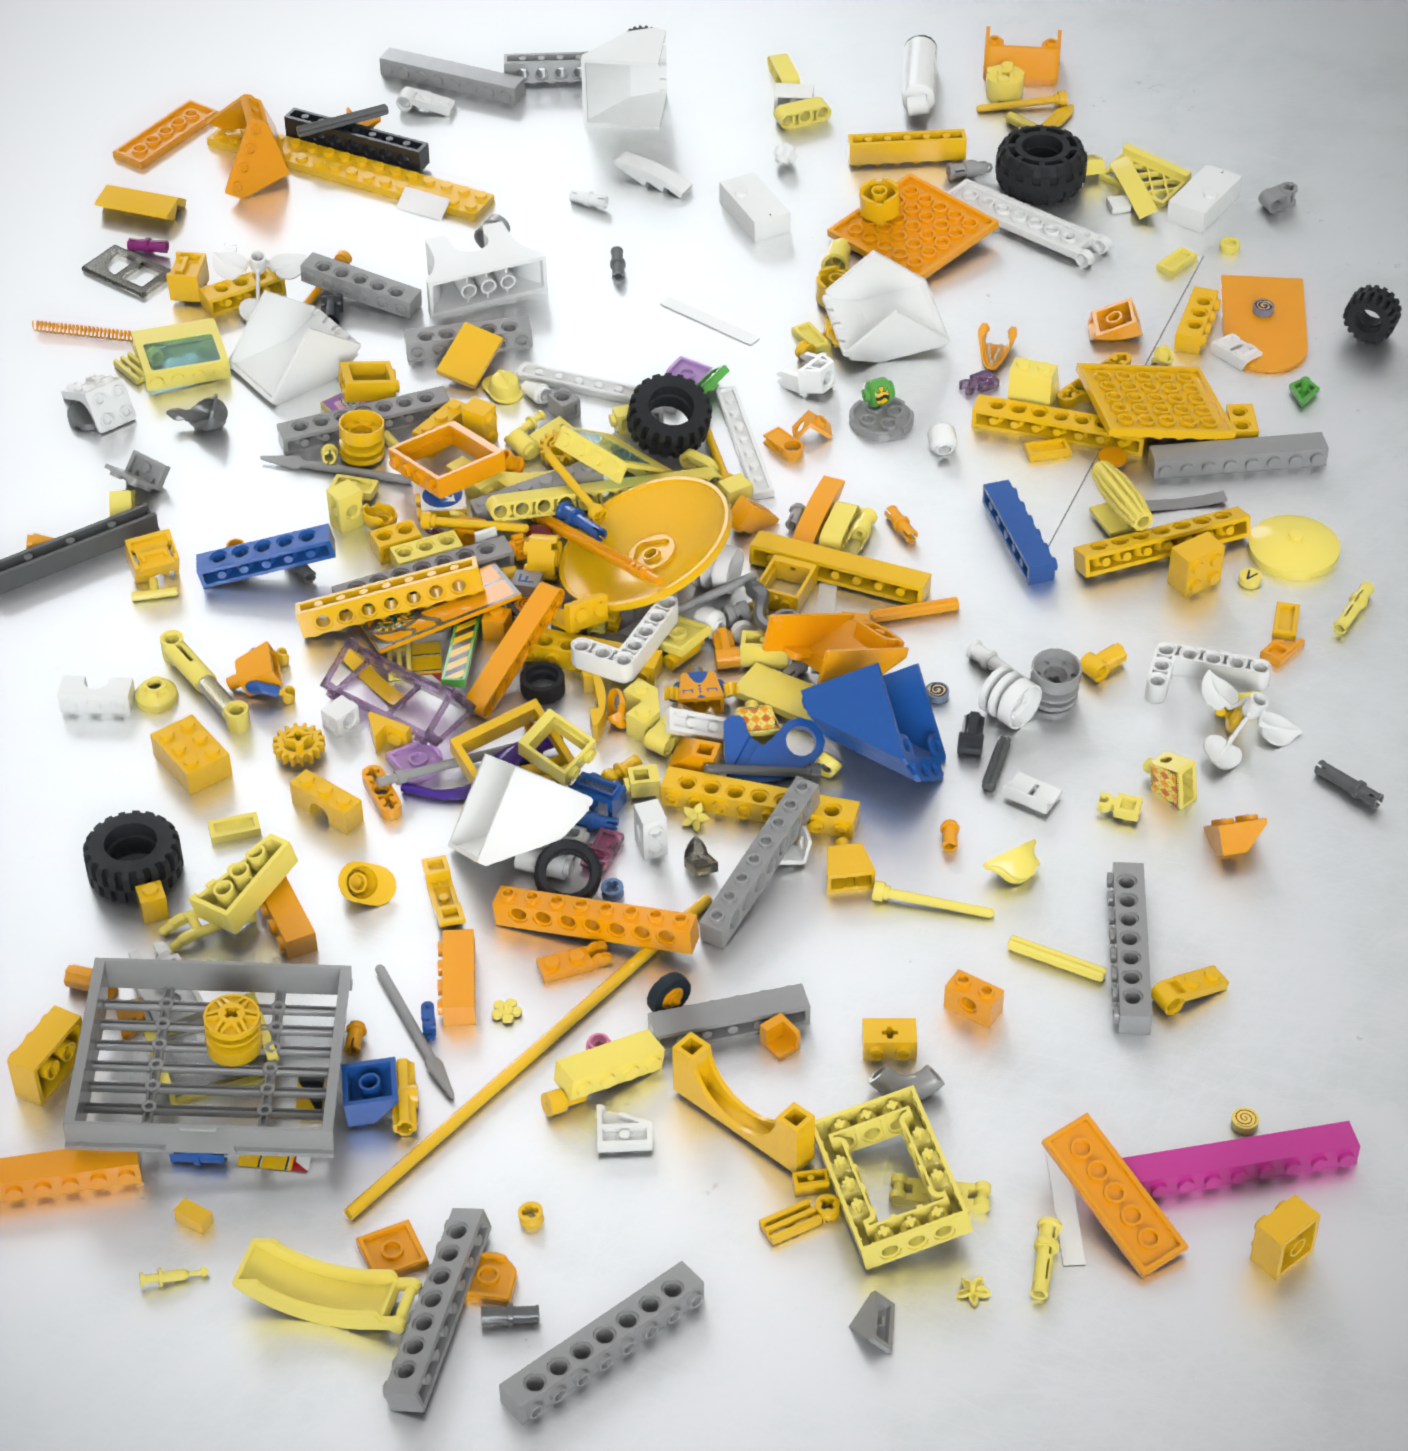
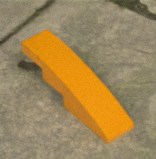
[792,475,845,544]

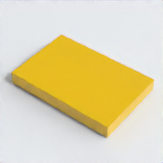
[436,322,503,390]

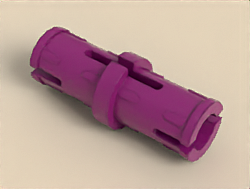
[127,237,169,254]

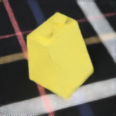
[1008,357,1059,407]

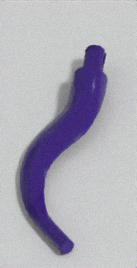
[401,735,564,800]

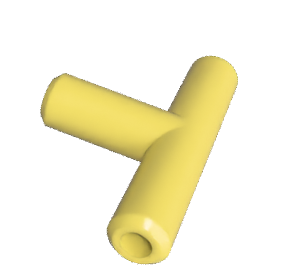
[131,577,178,602]

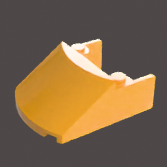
[762,613,909,684]

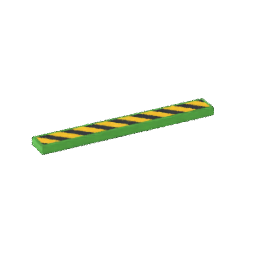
[441,614,483,688]

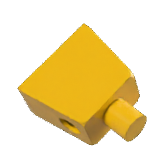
[826,837,875,893]

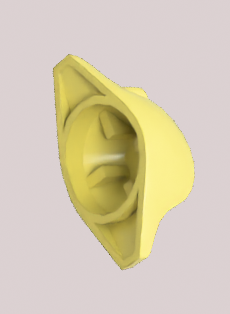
[982,839,1041,884]

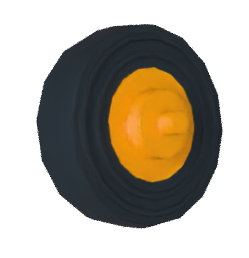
[647,972,691,1012]

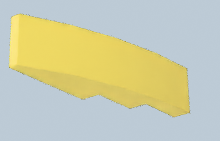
[1110,155,1158,219]

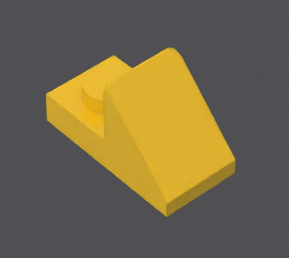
[368,711,413,753]

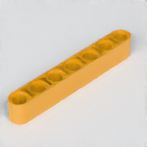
[463,582,565,719]

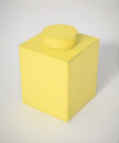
[718,473,754,507]

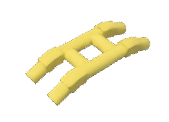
[159,909,257,953]

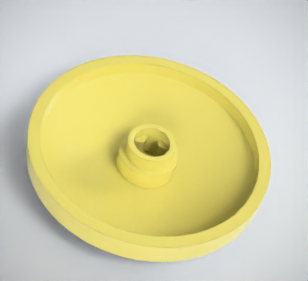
[1248,515,1340,580]

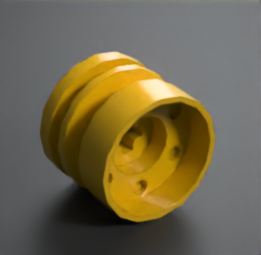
[338,410,385,466]
[203,994,263,1067]

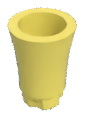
[821,237,851,270]

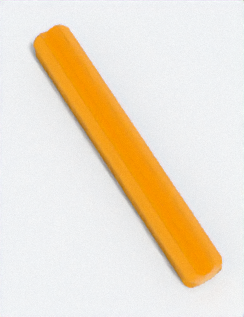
[869,597,959,623]

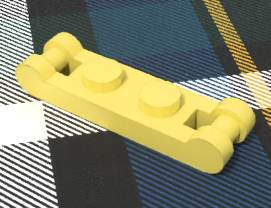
[889,1173,991,1213]

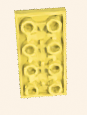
[733,662,815,721]

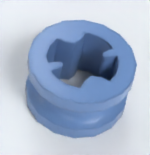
[601,878,624,902]

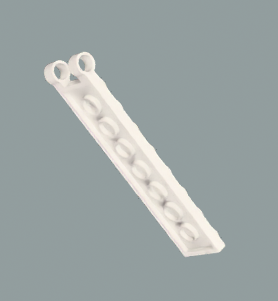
[947,178,1112,268]

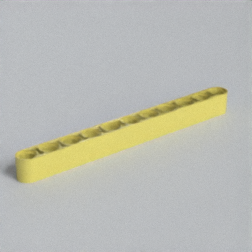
[485,467,724,522]

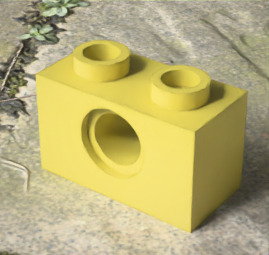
[326,479,365,536]

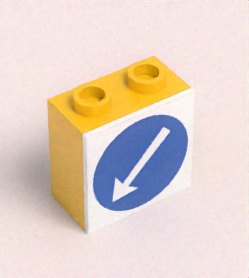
[415,486,467,530]

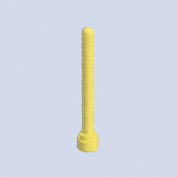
[872,880,995,918]

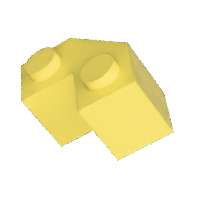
[623,678,660,744]

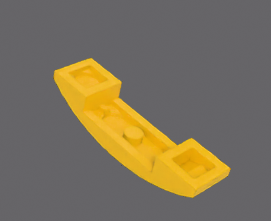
[581,670,607,742]
[421,855,466,928]

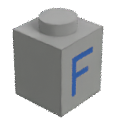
[509,569,543,602]

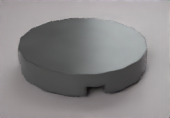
[67,401,97,431]

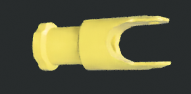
[844,507,878,553]

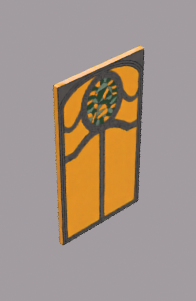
[360,560,522,654]

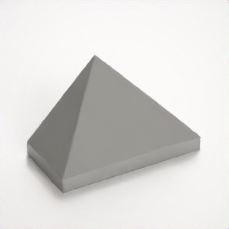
[849,1290,895,1354]

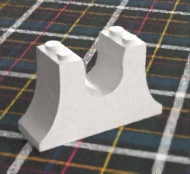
[425,221,548,318]

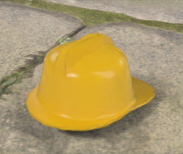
[338,861,396,906]

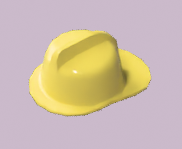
[481,369,523,404]

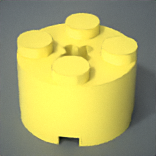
[985,61,1025,103]

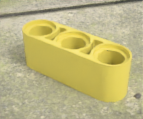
[767,53,800,84]
[773,97,832,129]
[819,501,860,551]

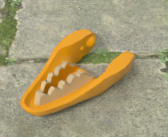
[978,323,1017,371]

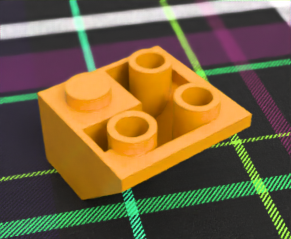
[667,736,723,775]
[1203,814,1267,856]

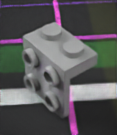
[104,450,171,492]

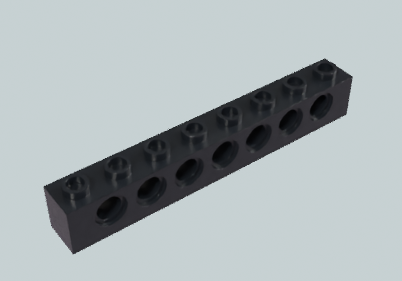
[284,107,430,172]

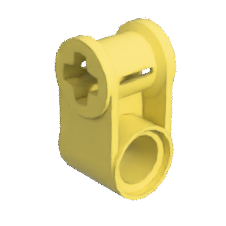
[643,714,680,757]

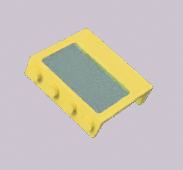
[131,318,231,392]
[554,425,672,484]

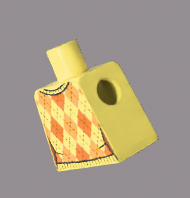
[736,700,781,745]
[1143,752,1197,810]

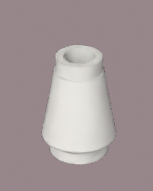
[521,381,552,404]

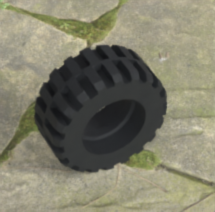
[626,373,712,459]
[83,810,184,904]

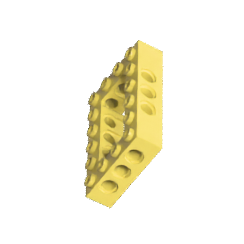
[815,1085,973,1270]

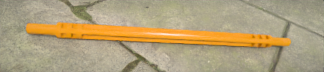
[528,516,664,586]

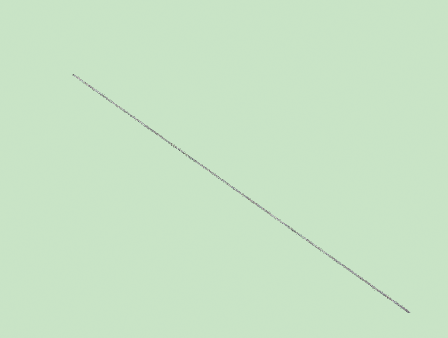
[1048,256,1204,546]

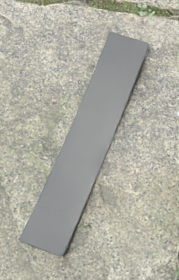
[1145,490,1228,511]

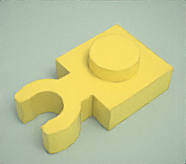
[1097,792,1143,822]

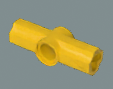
[391,1058,419,1136]

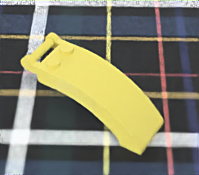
[232,1238,422,1334]

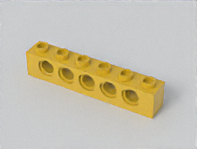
[526,628,663,686]

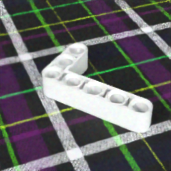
[571,595,679,683]
[1145,641,1272,704]

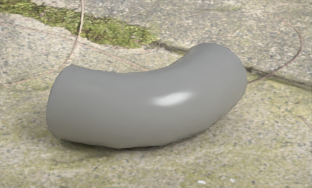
[868,1063,945,1100]

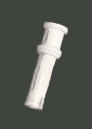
[966,639,1029,679]

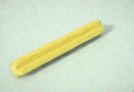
[1007,935,1107,982]

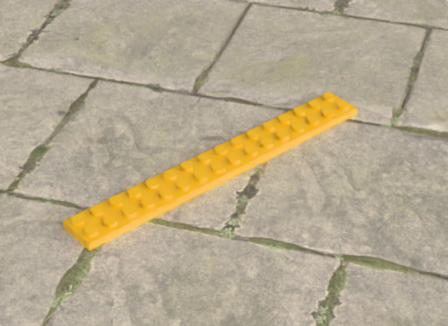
[206,128,495,221]

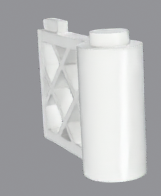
[514,825,590,880]

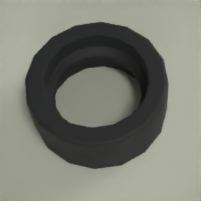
[520,661,565,705]

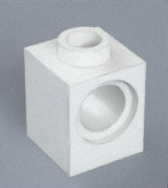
[320,695,360,738]

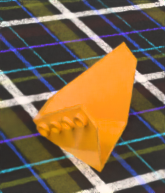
[206,94,290,199]

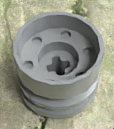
[1029,648,1082,712]

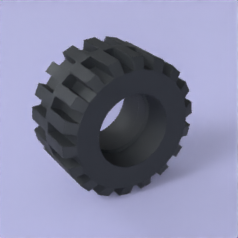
[1343,285,1402,343]

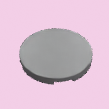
[849,397,914,441]

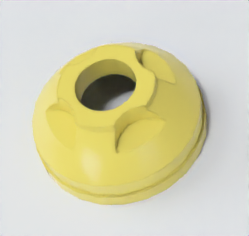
[135,676,179,713]

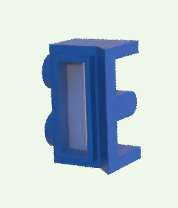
[568,771,627,818]

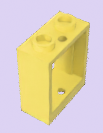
[518,708,596,785]

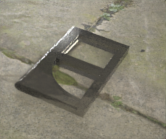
[81,244,171,298]

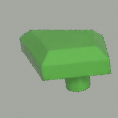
[1289,376,1320,407]

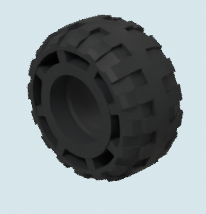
[995,125,1087,206]

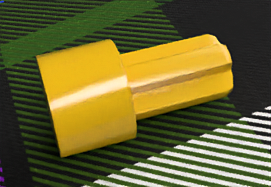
[541,1088,587,1117]

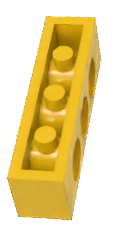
[199,267,287,318]
[1174,286,1221,355]

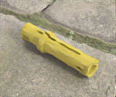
[1333,581,1374,635]

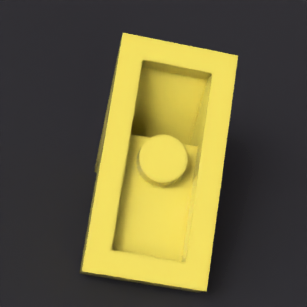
[109,490,137,517]

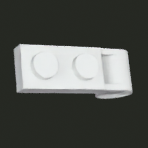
[396,87,456,117]

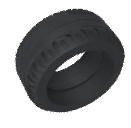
[534,839,602,899]

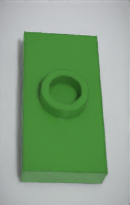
[696,365,730,394]

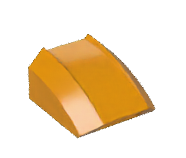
[1087,298,1143,342]

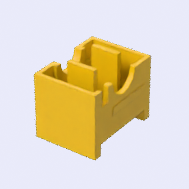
[166,251,210,302]
[125,528,180,585]

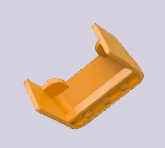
[983,26,1062,86]

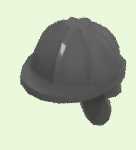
[166,394,228,432]

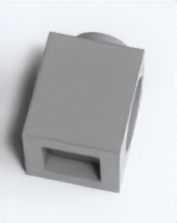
[547,387,581,422]

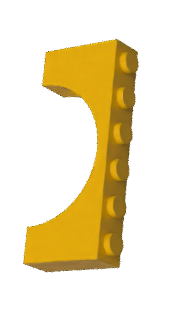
[672,1032,815,1172]

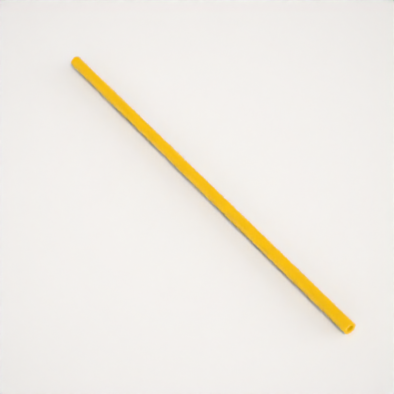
[344,894,713,1220]

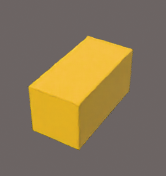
[792,1168,830,1197]
[174,1198,214,1235]

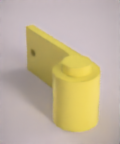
[507,416,573,460]

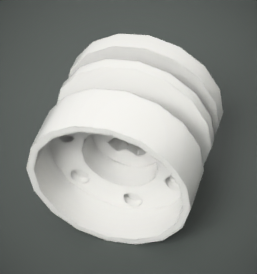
[691,544,744,594]
[978,666,1042,730]

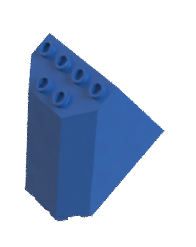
[801,663,946,783]

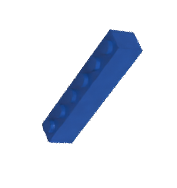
[982,479,1058,585]

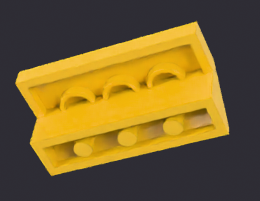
[94,184,187,221]

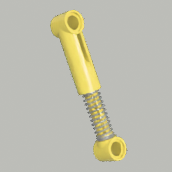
[160,630,251,734]

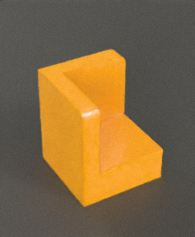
[760,1013,801,1061]

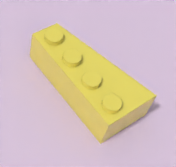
[188,833,298,934]

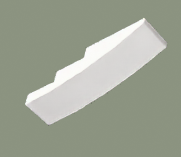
[613,152,693,199]

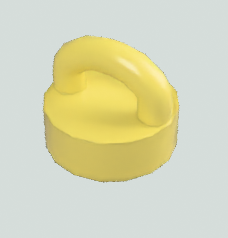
[1151,345,1174,366]
[816,751,843,778]

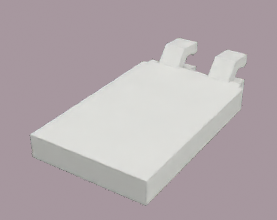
[128,940,204,1022]

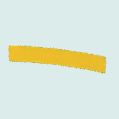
[338,646,407,705]

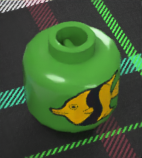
[862,377,895,407]

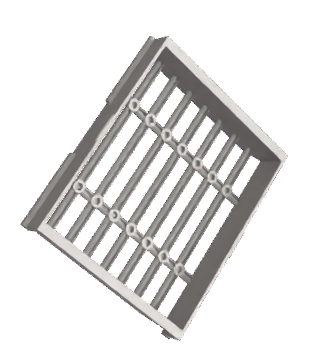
[63,957,353,1158]

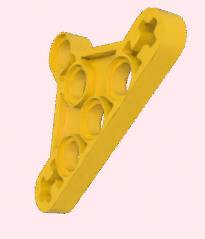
[1057,352,1132,409]

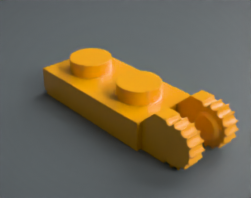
[536,940,613,983]

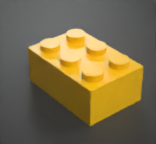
[150,714,233,796]
[7,1005,82,1106]

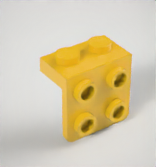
[550,592,608,634]

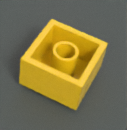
[1167,531,1225,598]
[1250,1195,1321,1280]

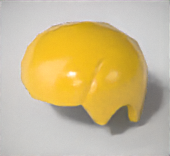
[362,501,397,530]

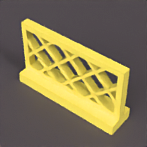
[1099,143,1192,208]

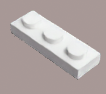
[665,707,726,743]

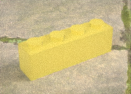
[554,1029,665,1101]

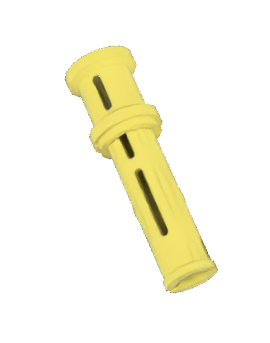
[1030,1217,1062,1300]

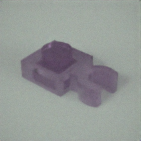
[959,369,999,396]

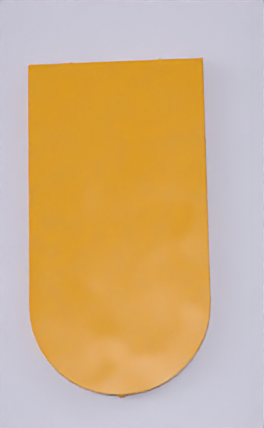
[1221,275,1308,373]

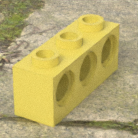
[389,529,463,568]

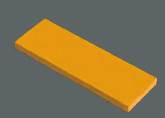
[112,99,219,169]
[1041,1113,1189,1279]

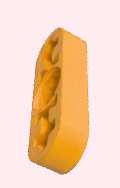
[362,765,402,820]

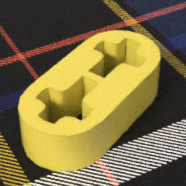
[679,448,719,471]

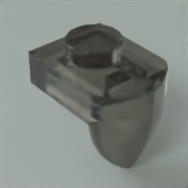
[684,836,718,877]

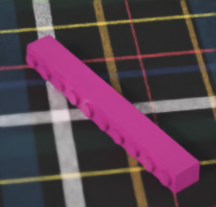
[1122,1121,1360,1198]

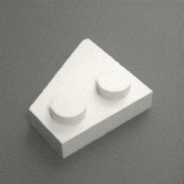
[596,1104,653,1153]

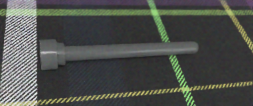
[703,763,821,783]

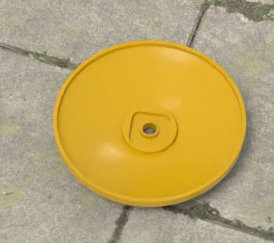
[559,477,732,612]

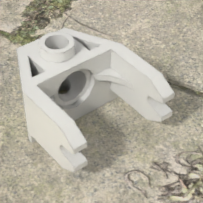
[776,352,836,394]

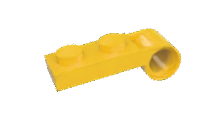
[1151,965,1229,1015]

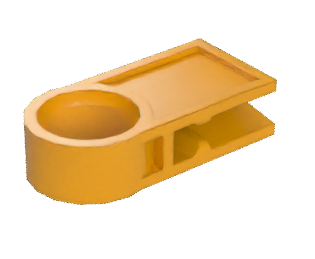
[763,426,804,461]

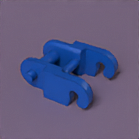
[421,1001,436,1042]

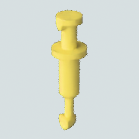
[504,410,546,443]
[139,1267,209,1287]

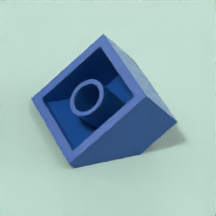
[341,1057,399,1127]

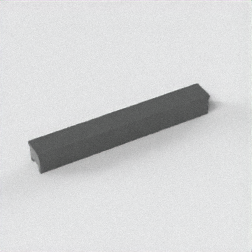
[0,503,160,594]

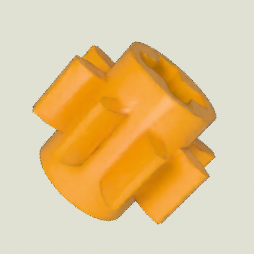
[508,533,529,561]

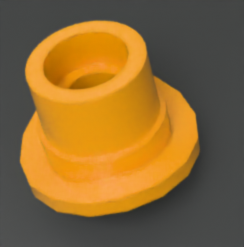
[503,449,525,473]

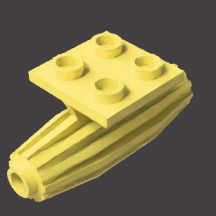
[1089,460,1153,537]

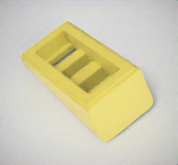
[1086,154,1105,176]

